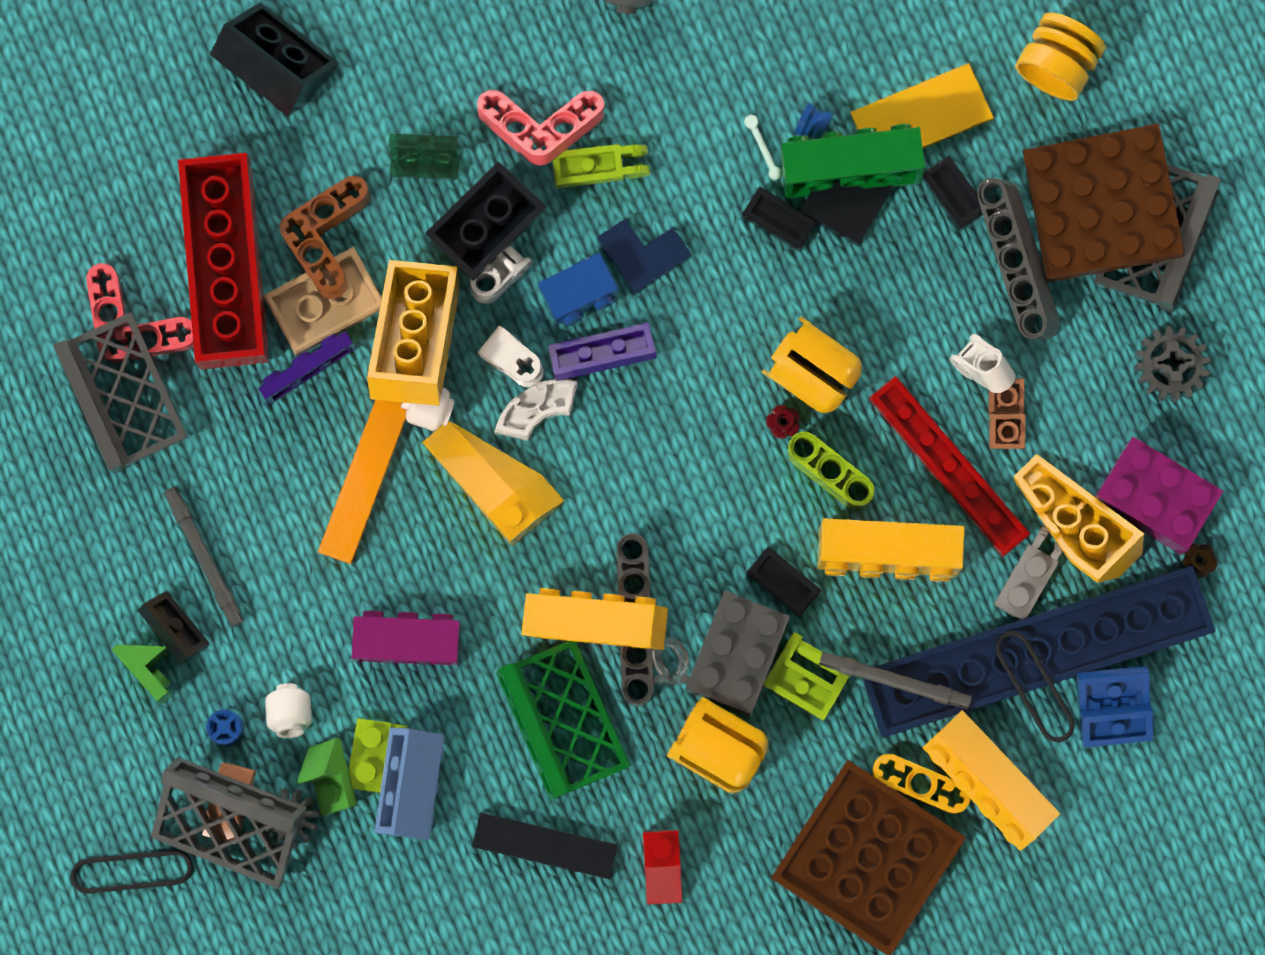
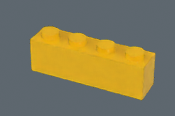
[521,588,668,650]
[922,710,1060,851]

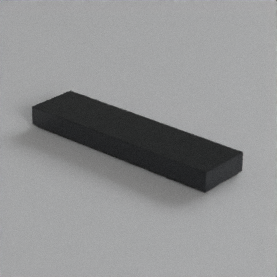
[472,812,618,880]

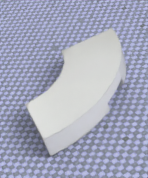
[494,379,578,441]

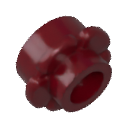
[766,405,800,439]

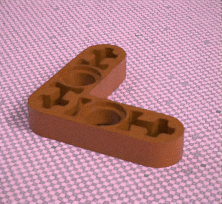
[279,176,371,299]

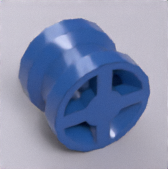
[794,103,833,139]
[206,709,245,746]

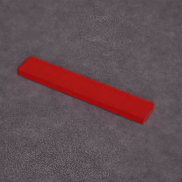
[868,376,1030,557]

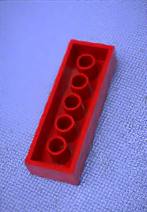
[178,153,269,370]

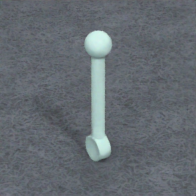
[744,115,782,180]

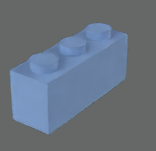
[374,728,444,840]

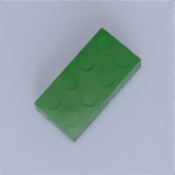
[780,124,925,199]

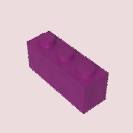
[351,611,461,666]

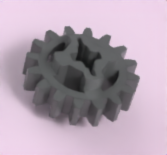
[1133,326,1211,403]

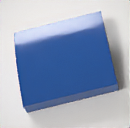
[1077,666,1153,748]

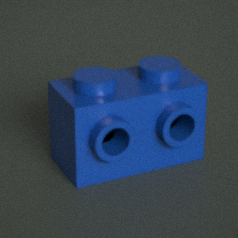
[538,252,619,326]

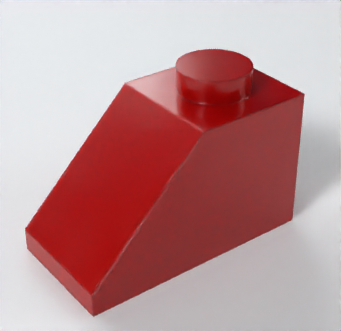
[643,830,682,905]

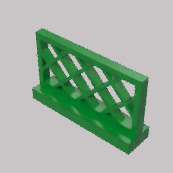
[496,641,630,802]

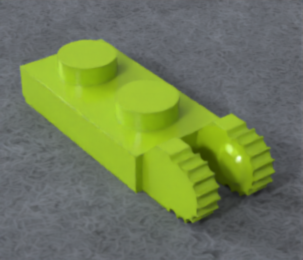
[553,144,650,188]

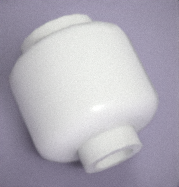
[401,387,454,431]
[265,683,312,738]

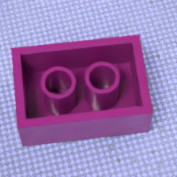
[1094,437,1223,555]

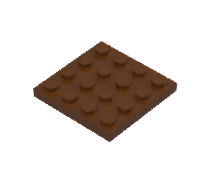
[1023,123,1184,283]
[770,760,966,955]

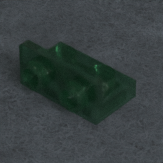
[388,133,461,180]

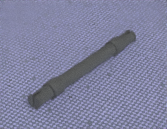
[163,486,245,628]
[819,651,972,710]

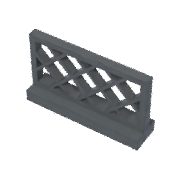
[1094,164,1221,313]
[53,312,188,474]
[151,757,306,889]

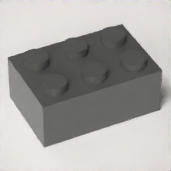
[685,590,790,717]

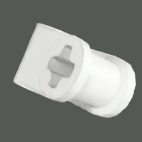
[470,246,533,304]
[477,326,544,388]
[949,334,1016,393]

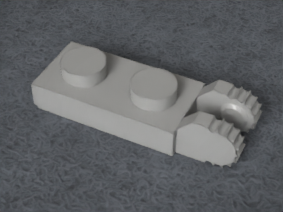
[993,524,1062,620]

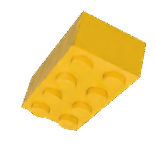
[367,260,460,406]
[817,518,964,582]

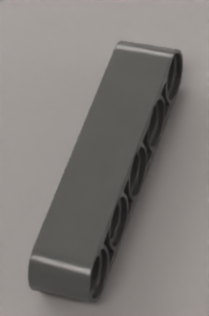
[977,178,1060,340]
[617,533,654,708]

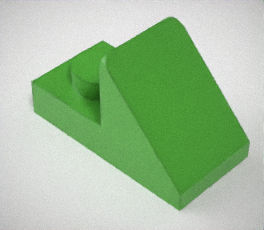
[111,645,173,704]
[297,738,357,816]

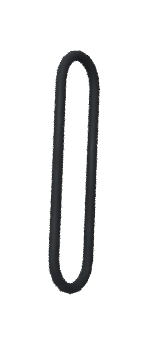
[995,631,1075,742]
[70,850,193,894]

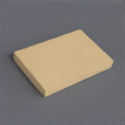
[263,247,382,357]

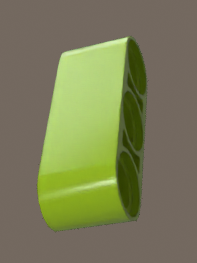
[787,431,874,511]

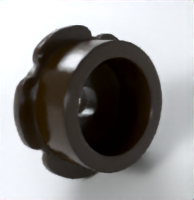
[1183,544,1218,578]

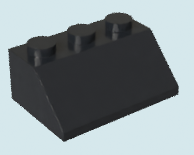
[209,2,339,116]
[425,161,547,281]

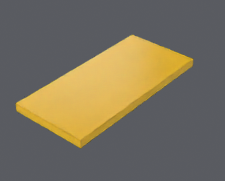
[850,63,994,148]

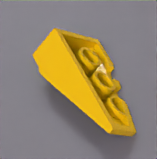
[422,420,565,546]
[1014,454,1144,583]

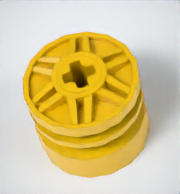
[1015,12,1106,101]

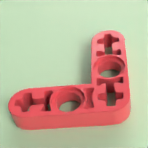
[477,90,604,166]
[86,264,193,363]

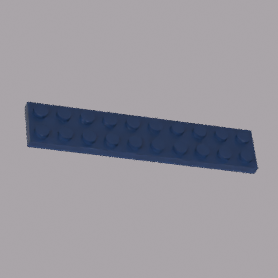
[861,565,1216,739]

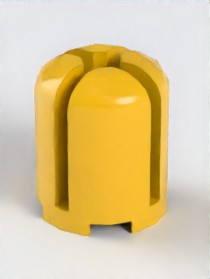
[761,316,862,414]
[667,696,768,793]

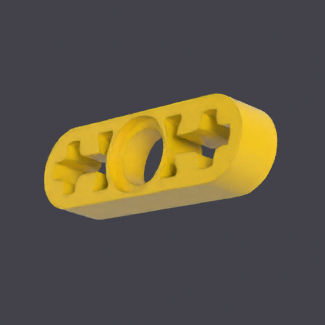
[872,754,970,814]

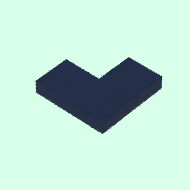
[596,219,692,295]

